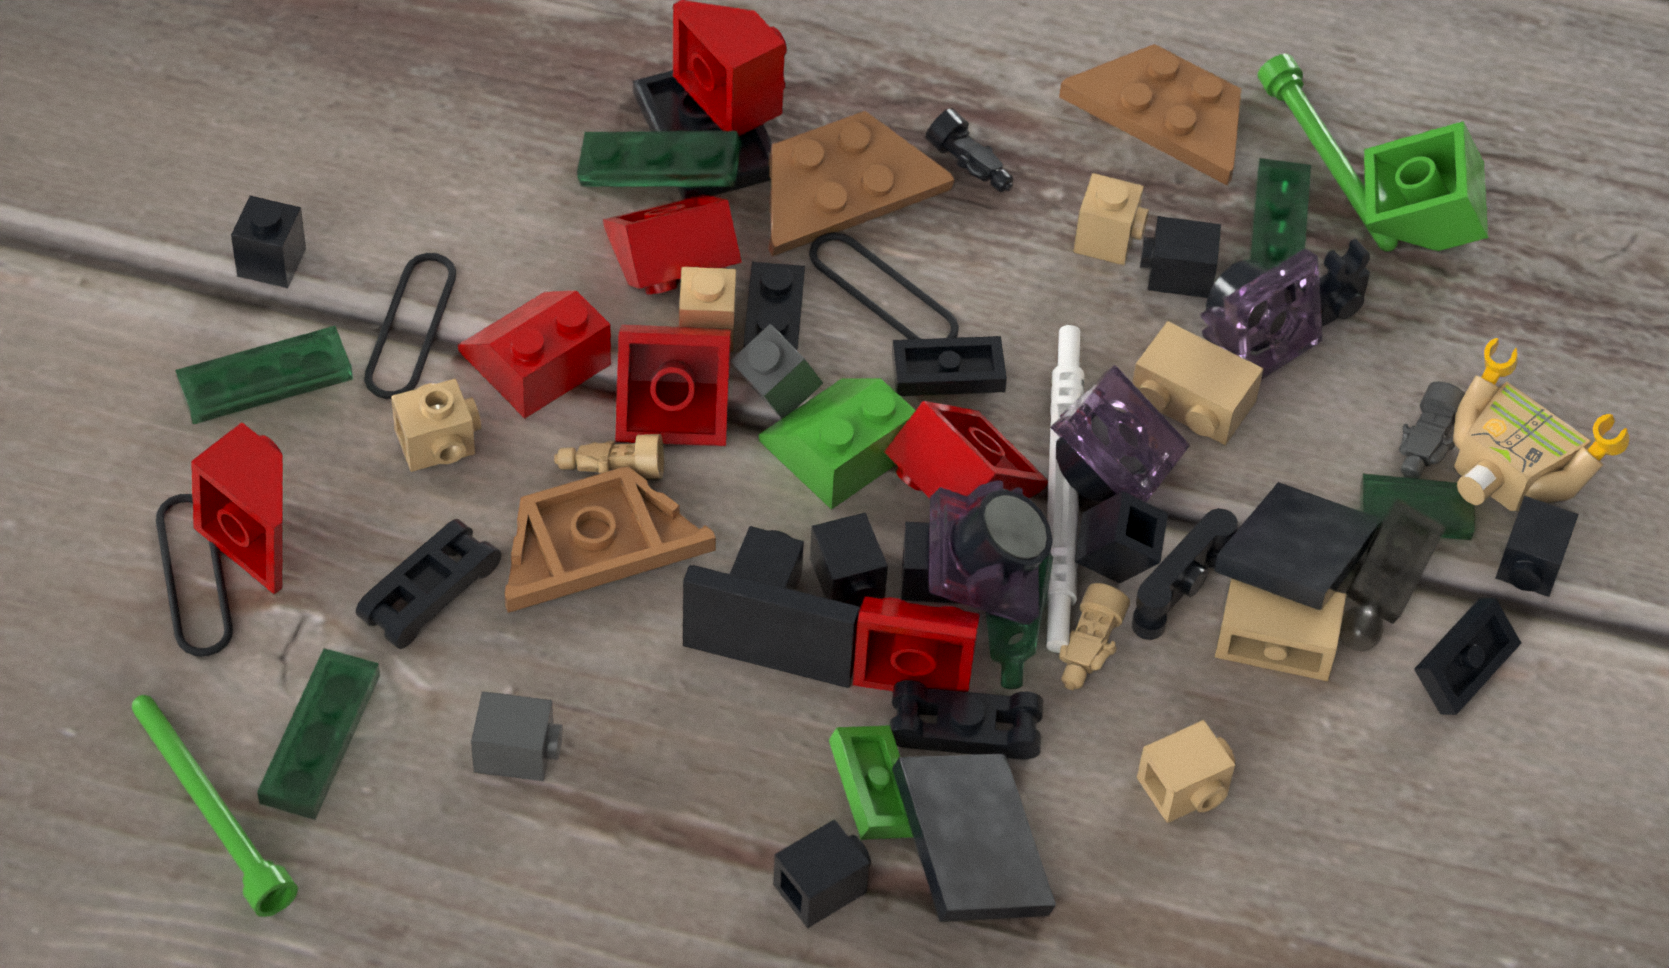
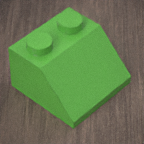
[1364,121,1488,251]
[759,378,916,510]

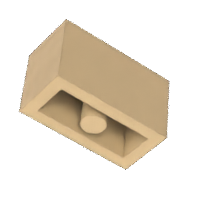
[1130,321,1264,445]
[1215,578,1346,681]

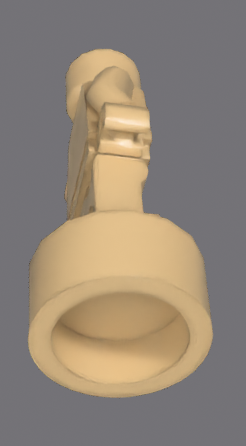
[554,434,664,479]
[1059,583,1130,690]

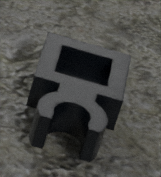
[1307,238,1370,328]

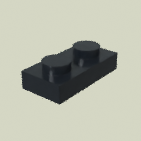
[743,262,805,351]
[892,336,1007,396]
[1414,598,1521,715]

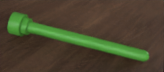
[1257,54,1398,252]
[132,695,298,917]

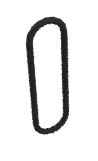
[809,232,959,339]
[364,253,456,399]
[156,494,233,656]

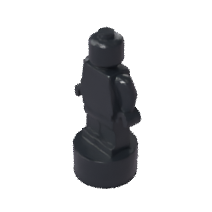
[925,108,1014,192]

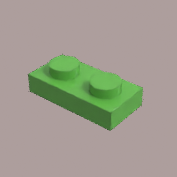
[829,725,913,840]

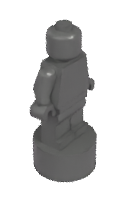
[1399,381,1465,480]

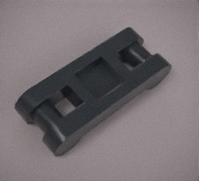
[1132,508,1238,640]
[355,519,502,649]
[889,680,1044,760]

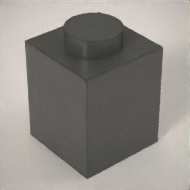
[730,324,823,419]
[471,691,563,781]

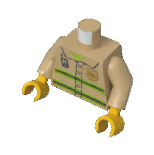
[1453,338,1629,511]

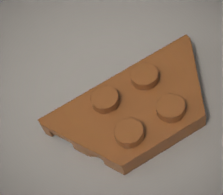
[1059,44,1241,185]
[769,111,954,257]
[504,466,716,613]

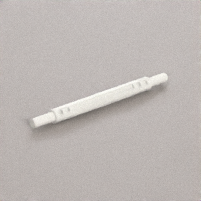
[1043,325,1084,653]

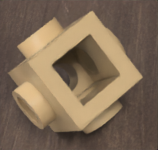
[391,378,481,472]

